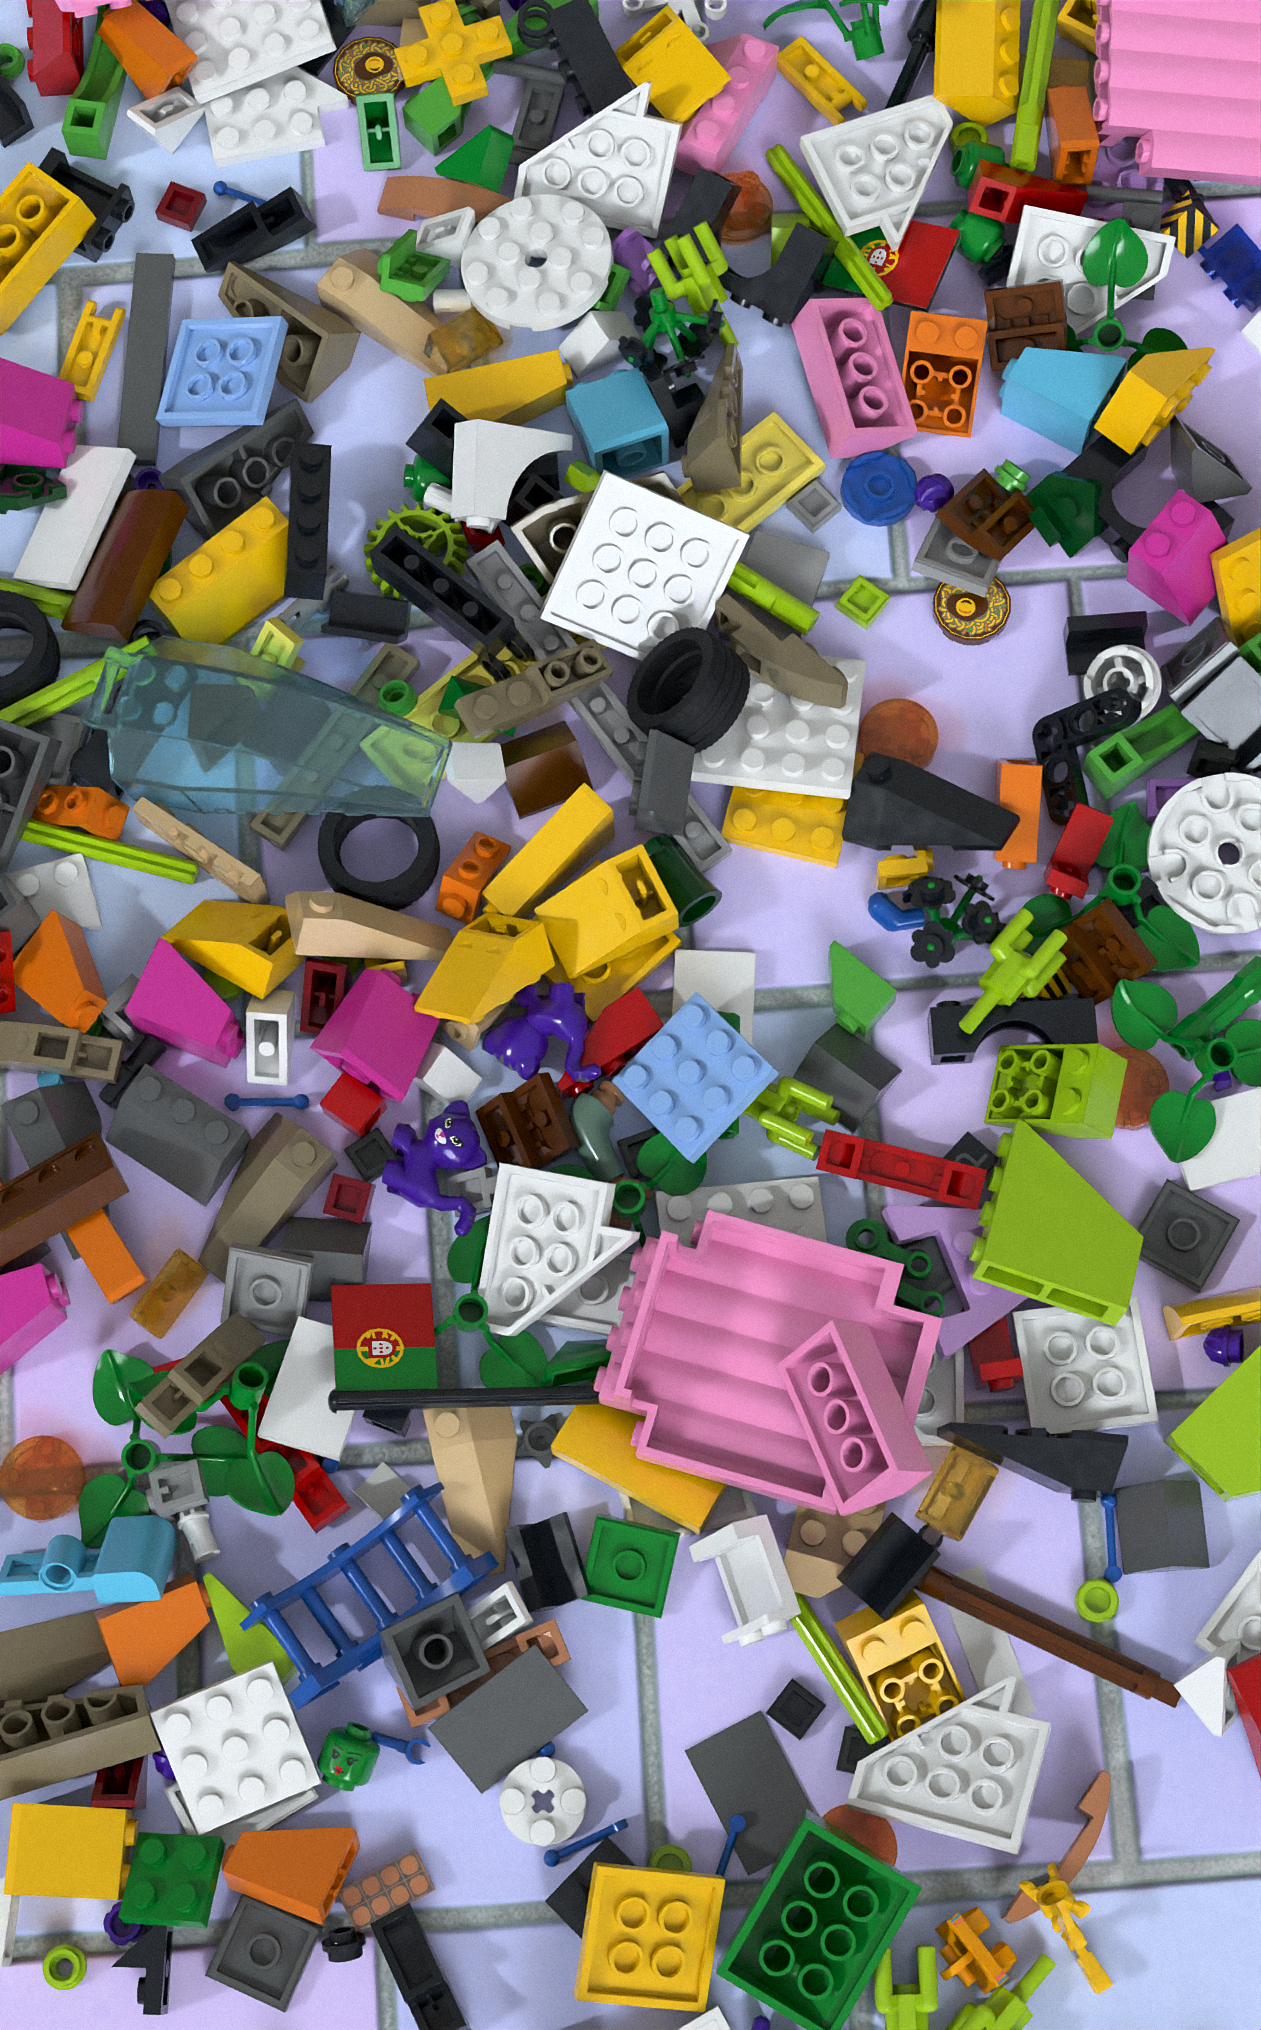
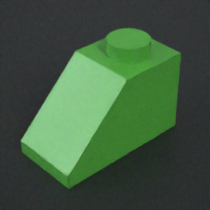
[828,940,897,1037]

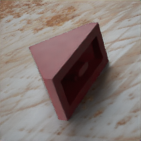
[300,957,353,1035]
[91,1755,148,1809]

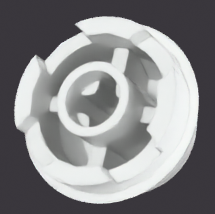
[1084,645,1162,721]

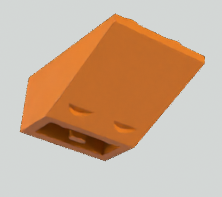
[901,311,988,438]

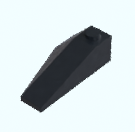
[842,752,1020,851]
[937,1422,1129,1503]

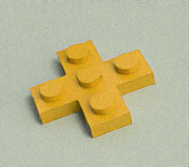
[394,0,513,107]

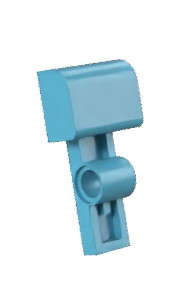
[0,1515,178,1604]

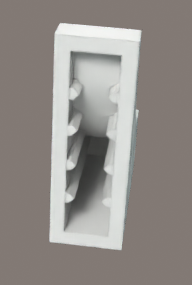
[451,419,573,529]

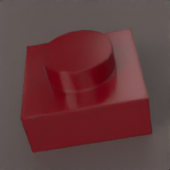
[155,181,207,232]
[323,1173,376,1224]

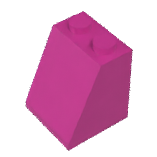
[0,358,84,469]
[1127,489,1229,627]
[125,938,245,1068]
[309,968,441,1102]
[0,1263,71,1375]

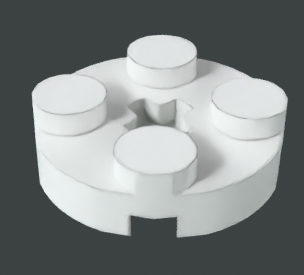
[499,1757,587,1847]

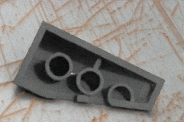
[158,399,314,541]
[0,719,62,873]
[1,1081,110,1261]

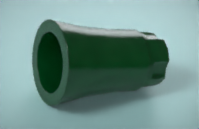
[643,834,722,927]

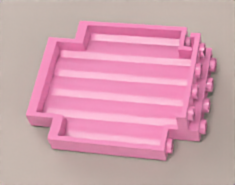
[1093,0,1261,186]
[594,1210,943,1516]

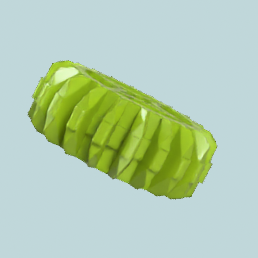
[363,501,469,606]

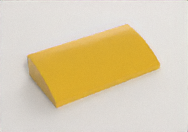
[1162,1286,1261,1341]
[550,1380,728,1535]

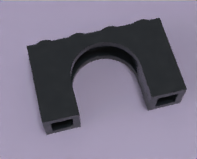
[660,167,839,328]
[1061,434,1235,563]

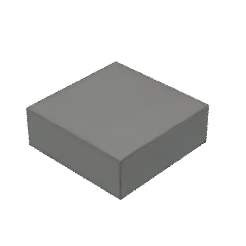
[787,478,842,534]

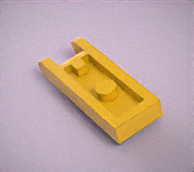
[777,36,868,126]
[58,300,126,403]

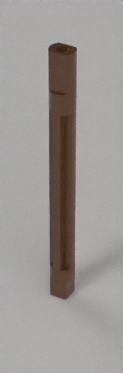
[913,1565,1181,1708]

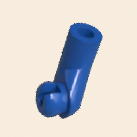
[868,892,925,932]

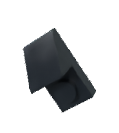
[641,362,705,449]
[112,1925,174,2015]

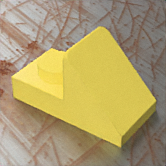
[237,616,305,704]

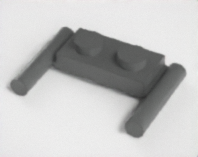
[493,58,567,166]
[1085,185,1163,301]

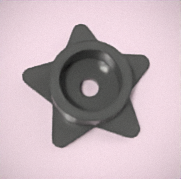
[516,1414,558,1469]

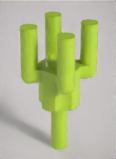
[646,221,739,349]
[959,908,1068,1034]
[742,1076,840,1161]
[873,1946,938,2030]
[945,1953,1056,2030]

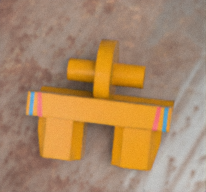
[935,1906,1017,1995]

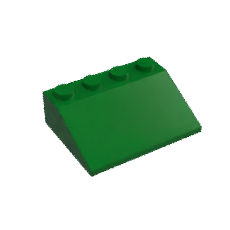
[715,1808,922,2030]

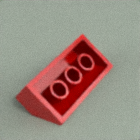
[26,0,84,97]

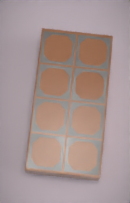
[338,1849,436,1932]

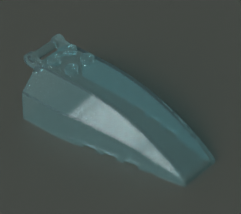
[80,636,453,817]

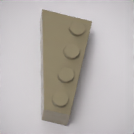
[0,1684,161,1801]

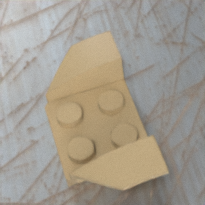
[783,1501,887,1598]

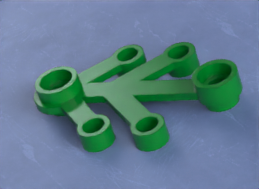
[846,1219,945,1317]

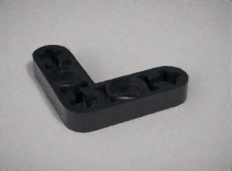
[1032,687,1142,827]

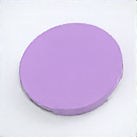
[1051,137,1164,223]

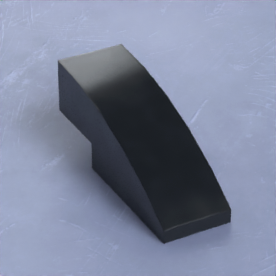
[191,186,318,273]
[370,1903,472,2030]

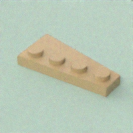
[132,796,271,905]

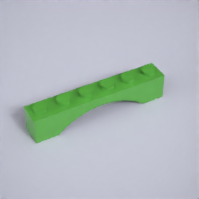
[61,0,138,160]
[402,0,599,157]
[1082,632,1261,801]

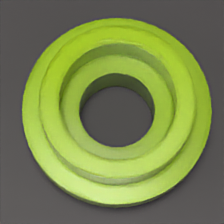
[42,1944,87,1990]

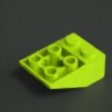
[984,1043,1128,1139]

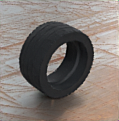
[0,590,61,711]
[626,627,751,754]
[318,785,440,911]

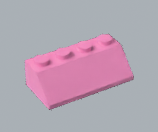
[674,33,779,176]
[791,298,918,459]
[777,1319,933,1516]

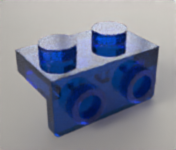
[1198,223,1261,313]

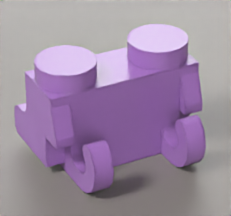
[611,227,677,296]

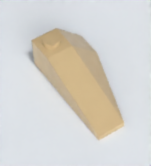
[316,248,466,377]
[285,891,452,961]
[422,1406,517,1577]

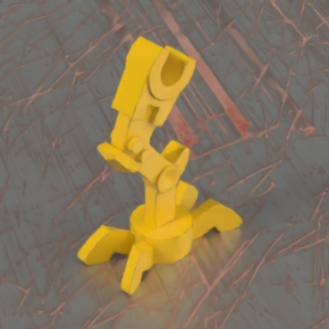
[1018,1862,1113,1995]

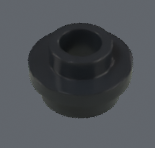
[321,1926,366,1963]

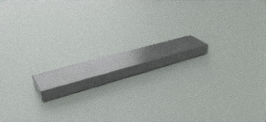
[117,253,176,466]

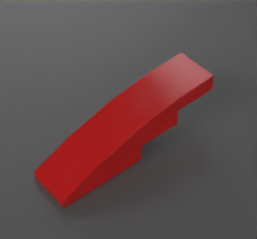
[217,1380,351,1534]

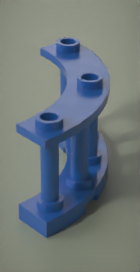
[239,1482,499,1710]

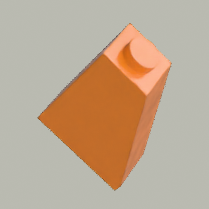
[97,0,198,100]
[1044,85,1099,187]
[993,759,1043,869]
[13,909,108,1035]
[65,1207,150,1304]
[94,1573,212,1688]
[221,1827,360,1925]

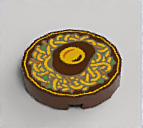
[333,36,405,106]
[932,576,1011,645]

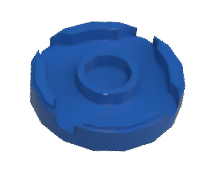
[840,451,918,527]

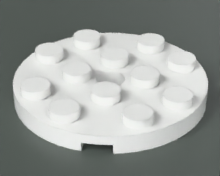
[461,194,614,332]
[1147,772,1261,935]

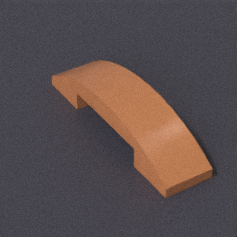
[377,176,513,225]
[396,1619,572,1728]
[1001,1770,1111,1924]

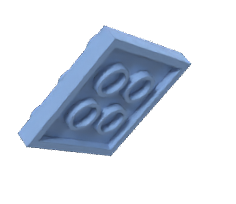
[156,316,289,427]
[612,992,779,1164]

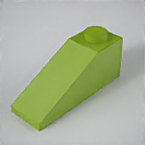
[202,1571,298,1686]

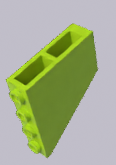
[969,1120,1144,1326]
[1164,1345,1261,1502]

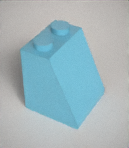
[998,347,1127,455]
[565,367,669,478]

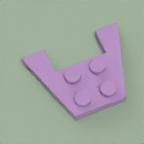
[882,1205,1030,1361]

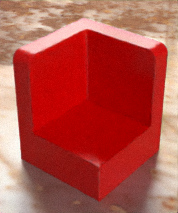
[319,1073,387,1139]

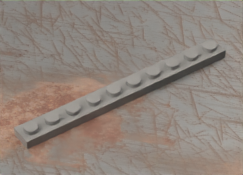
[466,540,733,874]

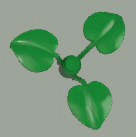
[763,0,889,61]
[1067,218,1188,372]
[1022,801,1200,972]
[1111,979,1261,1163]
[548,1132,707,1247]
[434,1215,548,1388]
[127,1339,295,1517]
[78,1349,259,1547]

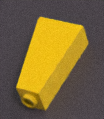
[423,349,573,426]
[481,783,615,919]

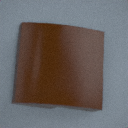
[984,279,1069,371]
[935,468,1035,561]
[1042,898,1159,1005]
[475,1072,581,1170]

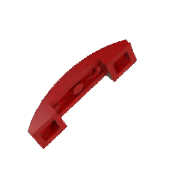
[816,1129,987,1210]

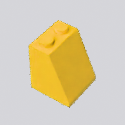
[4,1803,139,1900]

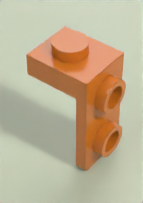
[32,785,130,841]
[435,831,511,924]

